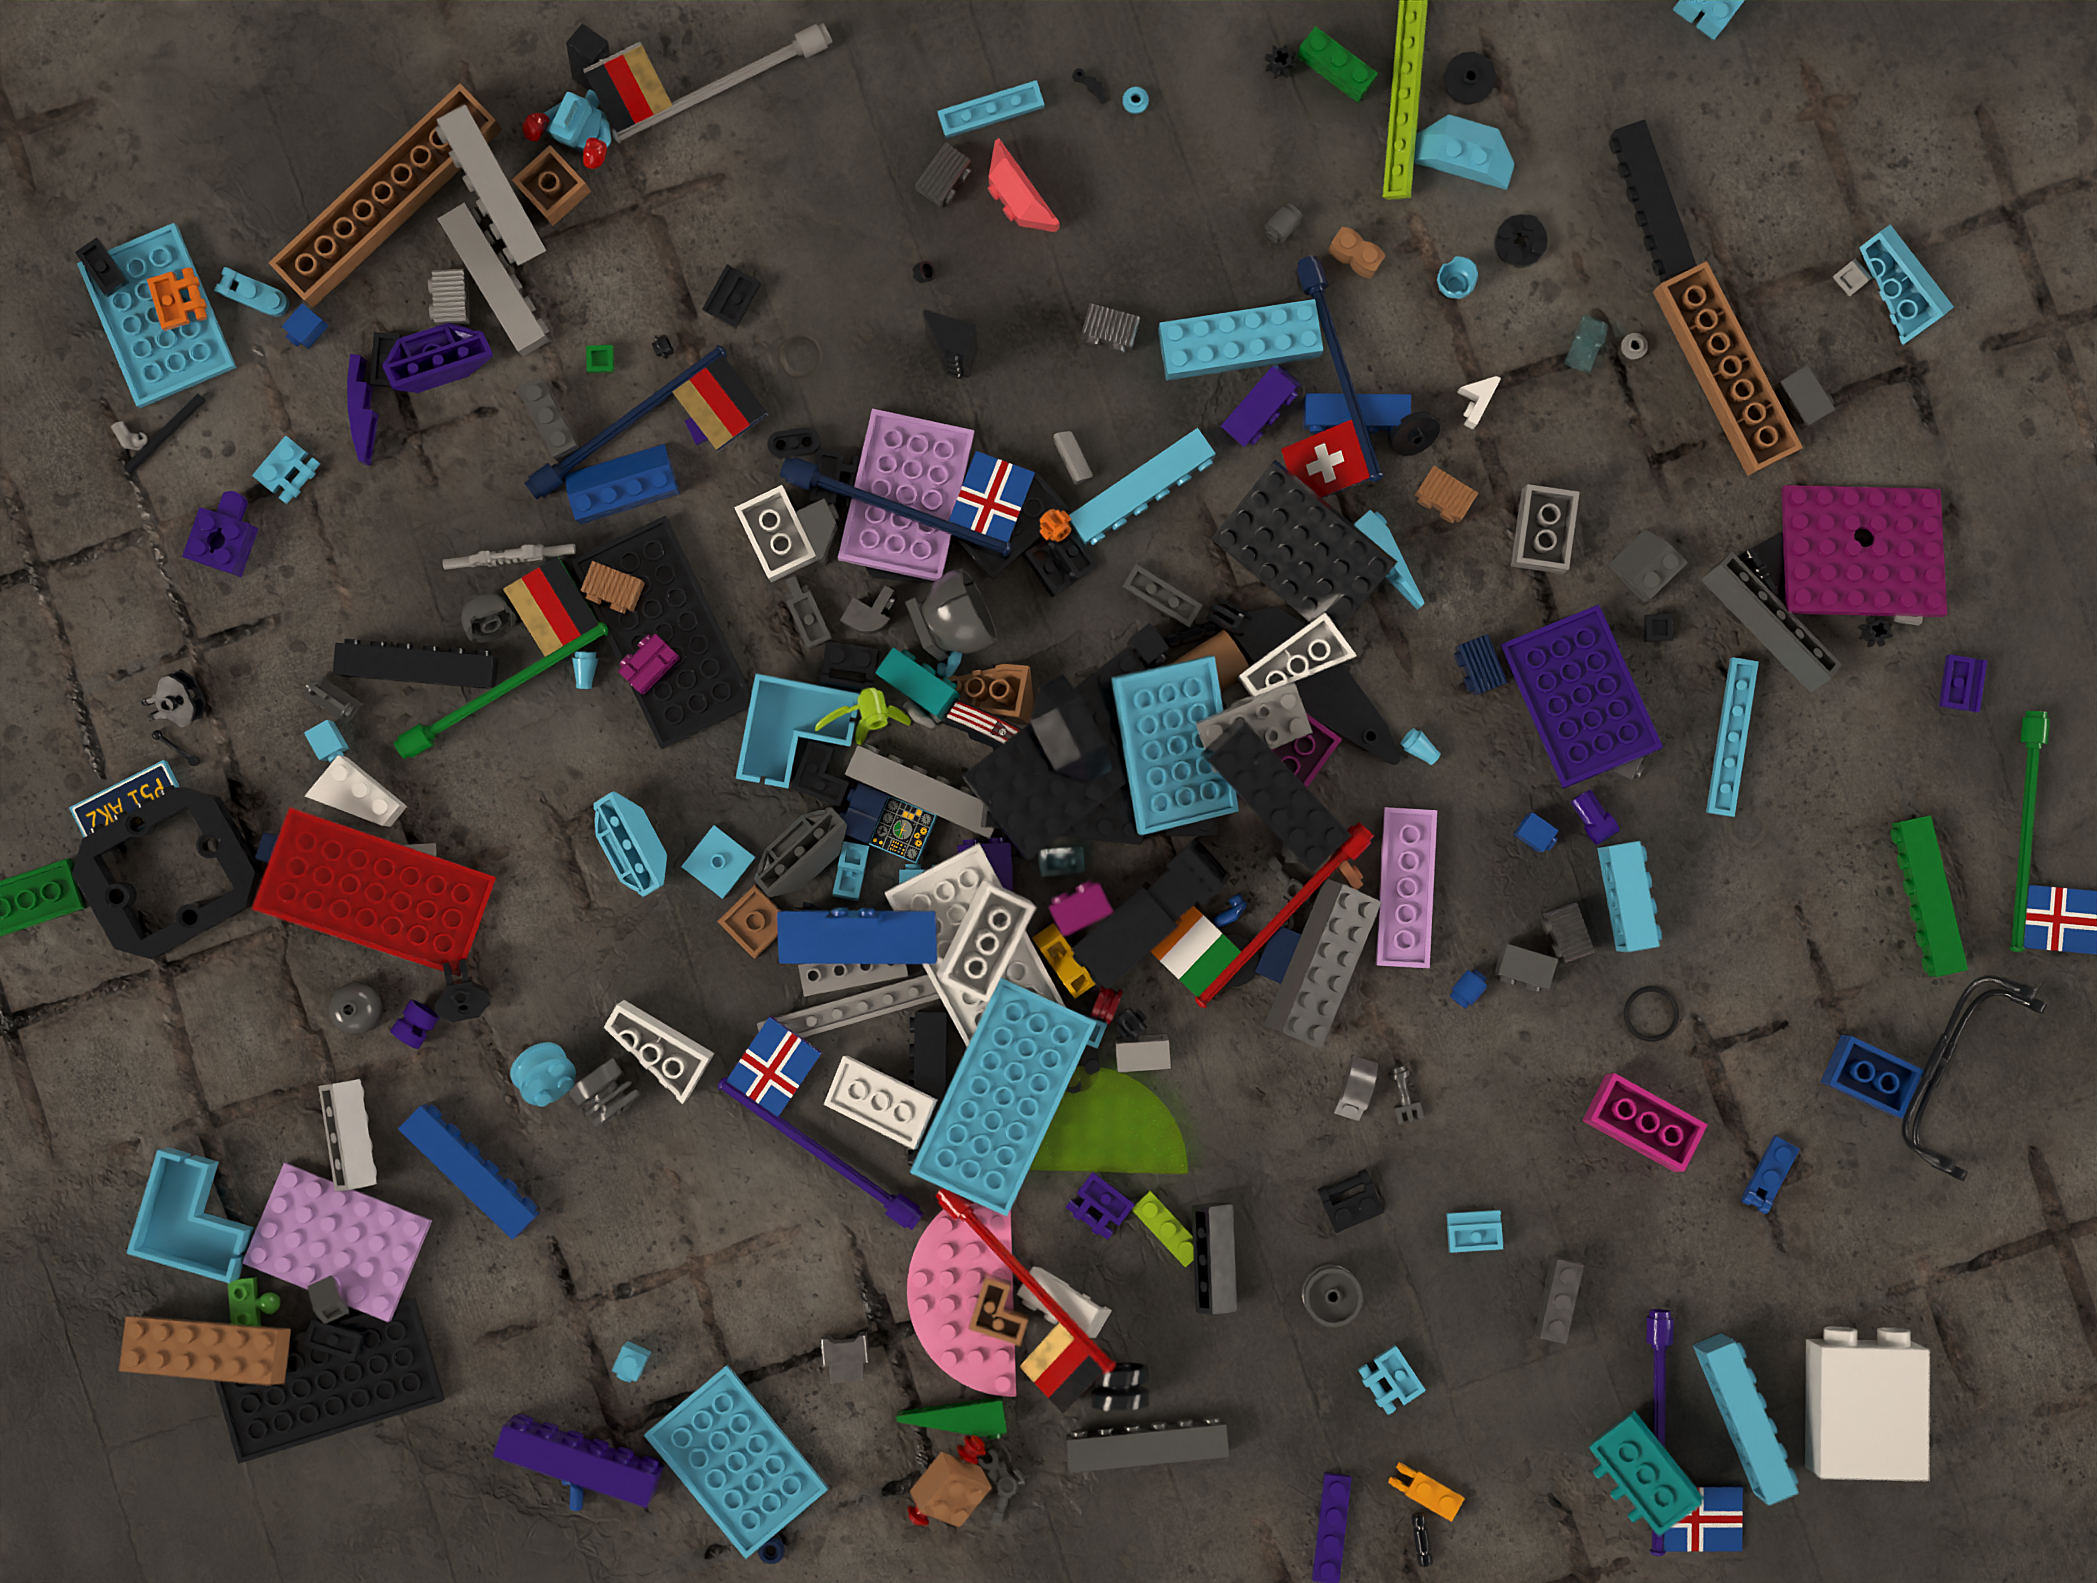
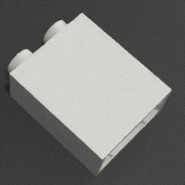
[1805,1326,1929,1481]

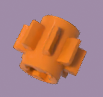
[1039,509,1071,542]

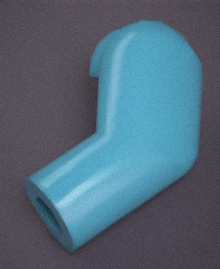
[936,650,962,678]

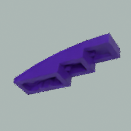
[347,354,379,466]

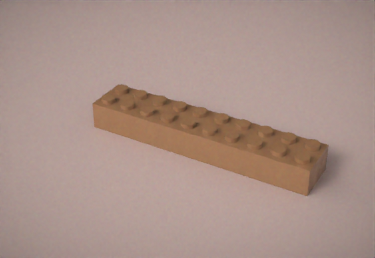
[269,84,502,307]

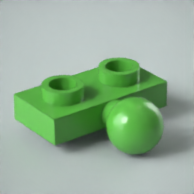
[228,1277,281,1326]

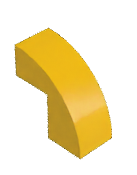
[1032,923,1095,999]

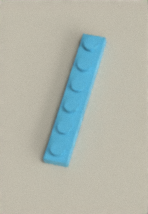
[1706,657,1759,817]

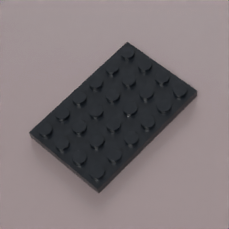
[1211,460,1397,631]

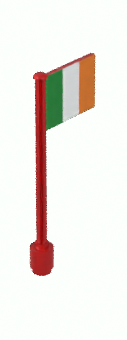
[1150,822,1374,1008]

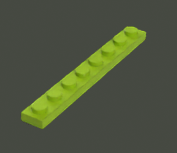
[1383,0,1428,200]

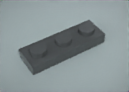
[1122,564,1203,628]

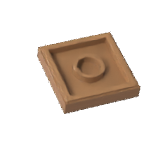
[717,884,781,959]

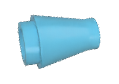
[572,651,598,689]
[1401,728,1441,765]

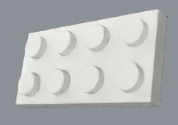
[824,1056,937,1149]

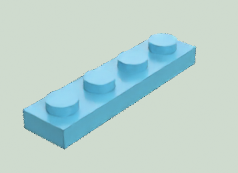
[937,80,1044,138]

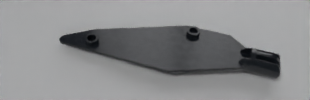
[1206,596,1400,765]

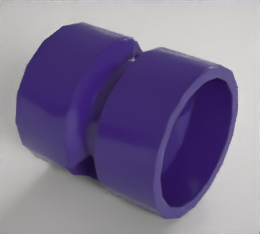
[390,999,440,1049]

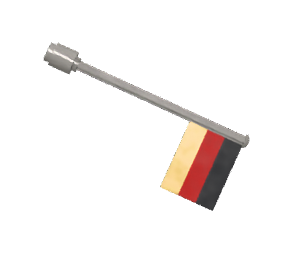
[583,23,833,143]

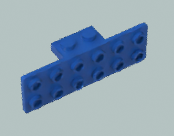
[777,908,937,964]

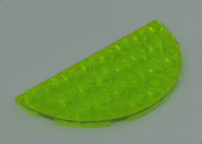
[1029,1065,1188,1174]

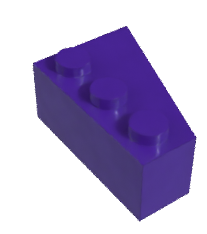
[1221,364,1302,447]

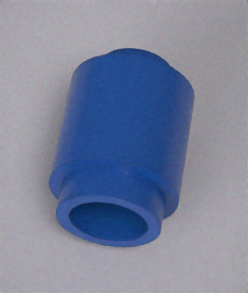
[1449,969,1488,1009]

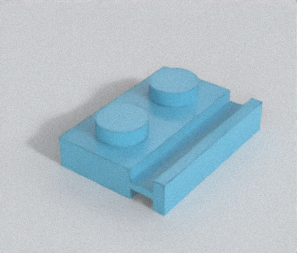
[1446,1210,1503,1253]

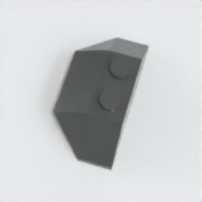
[754,807,847,897]

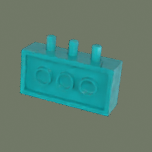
[1589,1410,1704,1536]

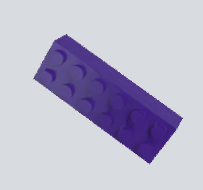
[493,1414,664,1508]

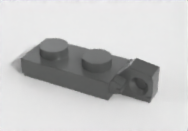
[785,576,832,650]

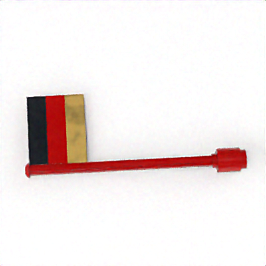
[936,1188,1115,1414]

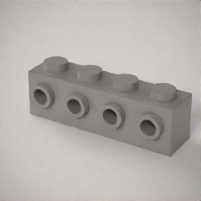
[798,964,909,996]
[318,1079,377,1191]

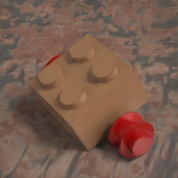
[907,1435,992,1527]

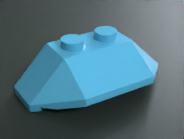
[1414,115,1514,190]
[594,791,667,897]

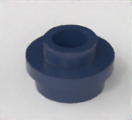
[758,1537,785,1564]

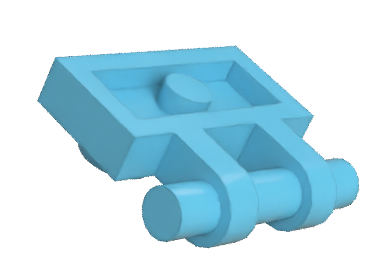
[252,436,320,504]
[1358,1344,1426,1415]

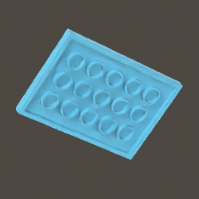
[77,223,237,408]
[1112,655,1239,835]
[644,1365,829,1559]

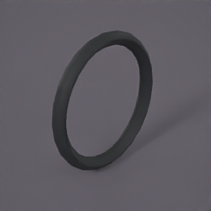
[1624,986,1679,1042]

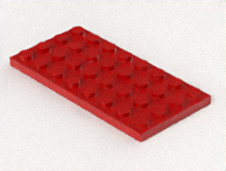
[252,807,496,977]

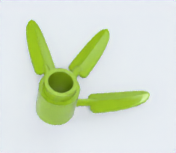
[815,688,911,745]

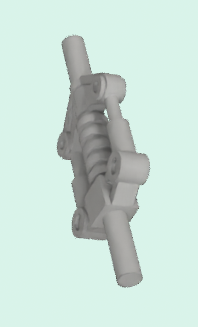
[443,544,576,570]

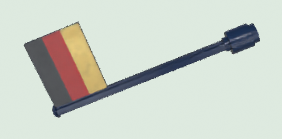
[524,345,768,500]

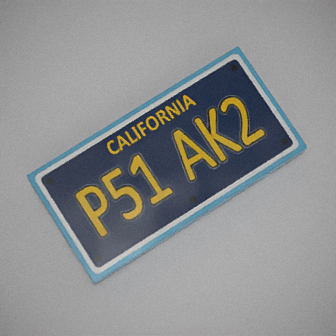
[69,760,180,837]

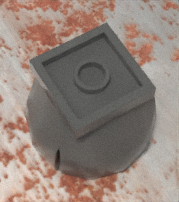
[905,568,998,661]

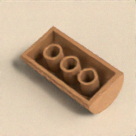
[1169,630,1249,694]

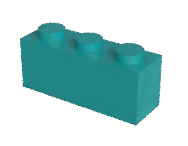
[875,647,961,721]

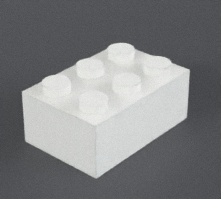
[734,485,818,583]

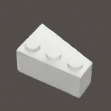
[1017,1267,1112,1338]

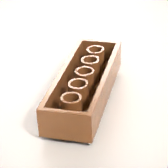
[119,1316,291,1385]

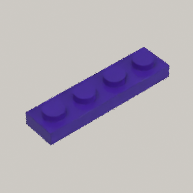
[1312,1472,1352,1583]

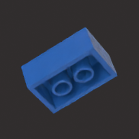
[1820,1035,1924,1118]

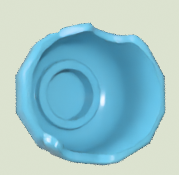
[1437,256,1478,299]

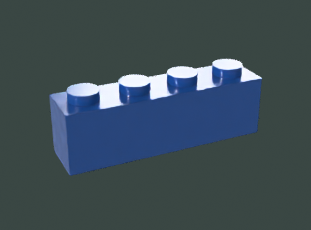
[1303,393,1411,434]

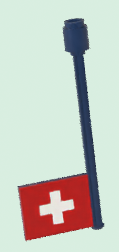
[1281,256,1384,499]

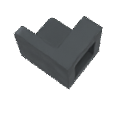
[307,1275,350,1324]

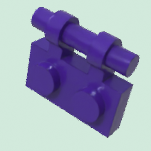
[1065,1171,1135,1240]

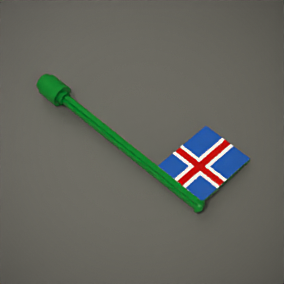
[2009,711,2097,954]

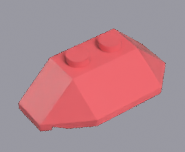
[988,138,1060,232]

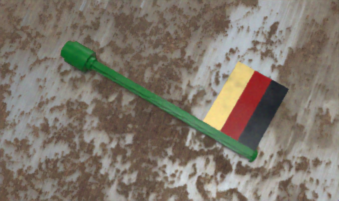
[394,556,609,759]

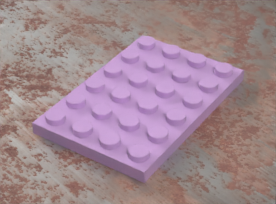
[838,409,974,581]
[242,1163,432,1322]

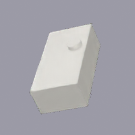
[936,879,1036,1002]

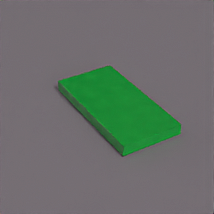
[0,858,87,937]

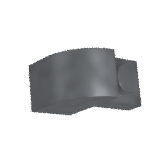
[840,586,897,634]
[1334,1056,1378,1121]

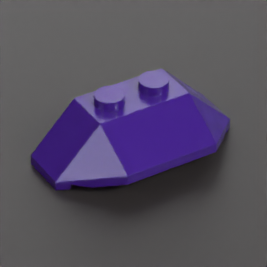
[382,323,493,393]

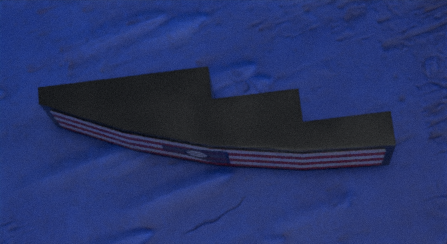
[943,699,1021,751]

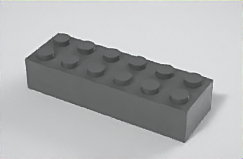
[1264,879,1382,1049]

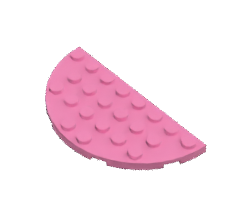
[907,1201,1016,1397]

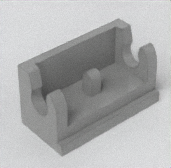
[1115,1034,1171,1072]

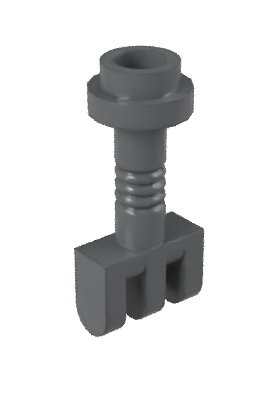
[1388,1064,1424,1125]

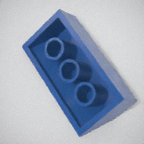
[565,444,680,525]

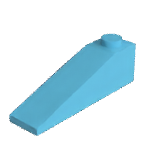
[1354,510,1424,610]

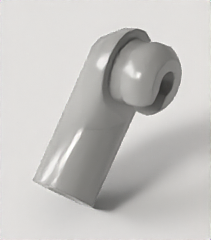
[111,421,148,451]
[903,700,941,728]

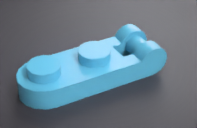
[214,267,289,317]

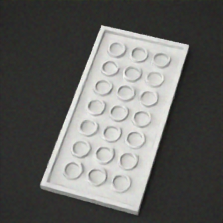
[885,843,1066,1046]

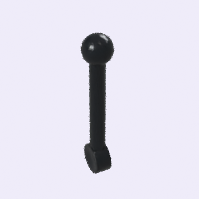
[152,730,200,766]

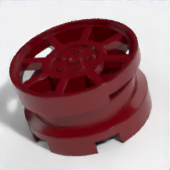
[1090,986,1123,1025]

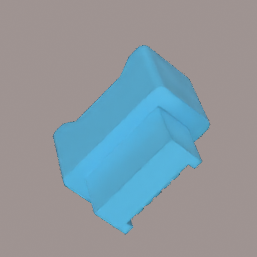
[550,92,593,148]

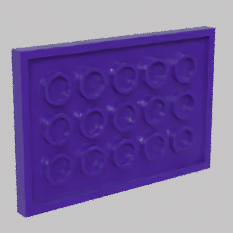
[1500,604,1663,789]

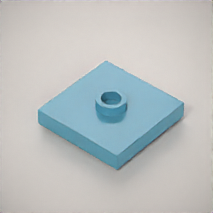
[681,825,756,899]

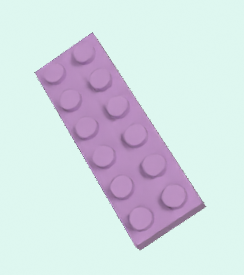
[1376,807,1437,968]

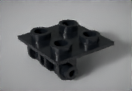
[1737,533,1785,595]

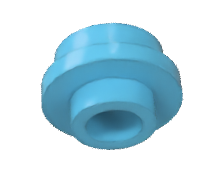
[1123,87,1149,114]

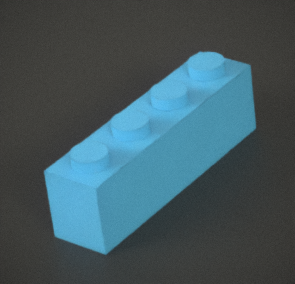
[1859,225,1954,345]

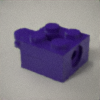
[182,491,259,577]

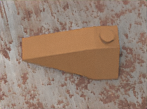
[921,664,1033,725]

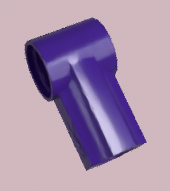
[1570,789,1620,845]

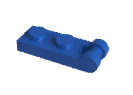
[1741,1136,1800,1214]

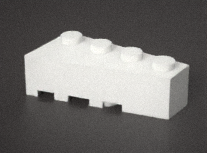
[1237,613,1357,697]
[604,1000,715,1104]

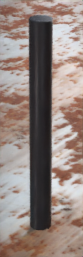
[123,393,206,474]

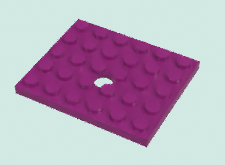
[1781,485,1947,617]

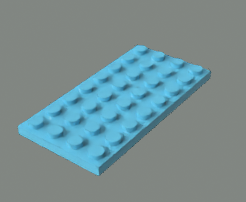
[910,978,1096,1216]

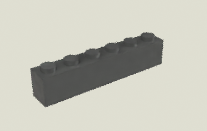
[1701,551,1842,693]
[1066,1416,1229,1473]

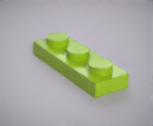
[1131,1190,1194,1268]

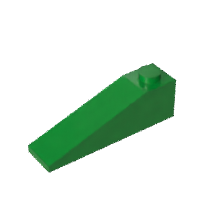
[896,1396,1007,1439]

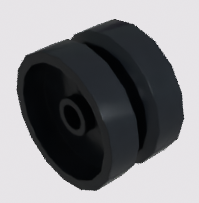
[1091,1362,1149,1411]

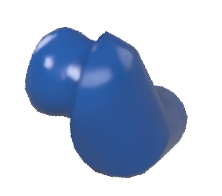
[1213,894,1247,929]
[562,1480,584,1511]

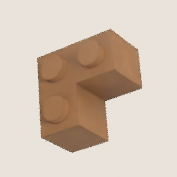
[968,1273,1028,1346]

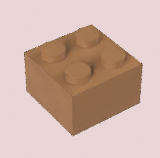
[512,145,591,226]

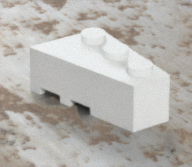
[305,755,407,827]

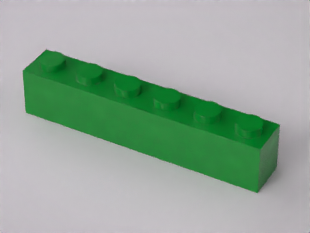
[1891,815,1968,977]

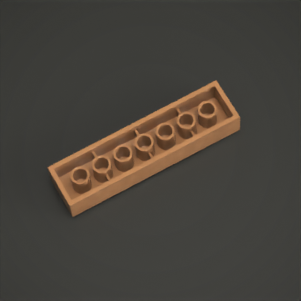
[1653,261,1803,476]

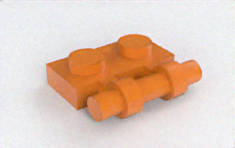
[147,267,207,331]

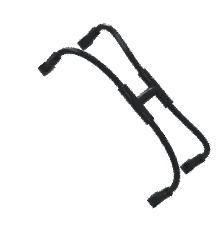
[1902,976,2048,1182]

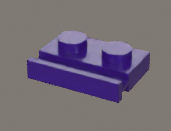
[1939,654,1987,713]

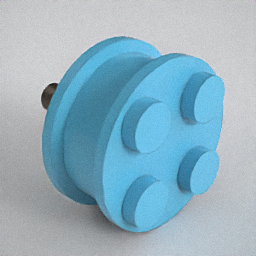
[510,1042,576,1107]

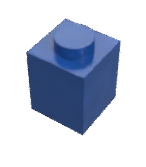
[281,303,329,349]
[1513,812,1559,853]

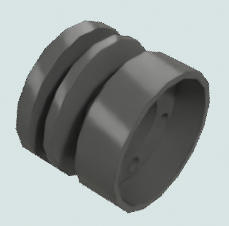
[568,1058,640,1128]

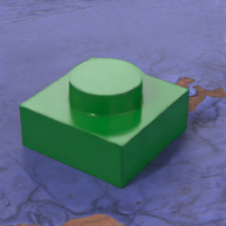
[586,345,615,374]

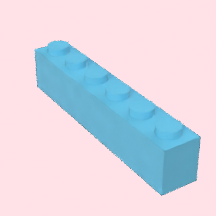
[1069,428,1215,545]

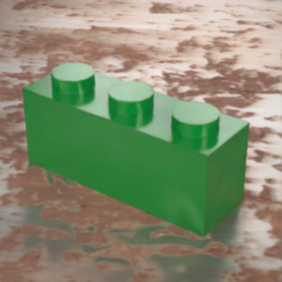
[1297,26,1378,103]

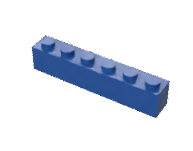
[398,1104,540,1240]

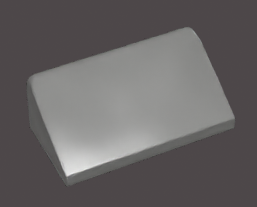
[1053,431,1093,485]

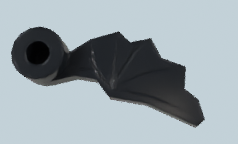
[1072,68,1106,104]

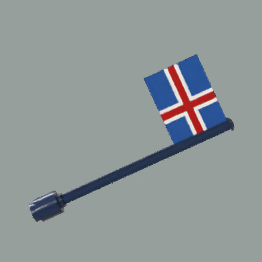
[780,451,1035,556]

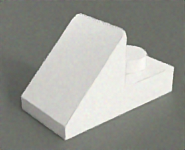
[1457,376,1501,429]

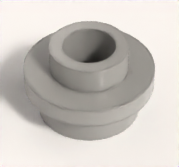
[1621,333,1648,360]

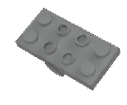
[1195,682,1312,773]

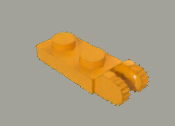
[1388,1462,1465,1522]

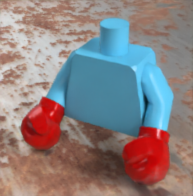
[522,90,611,169]

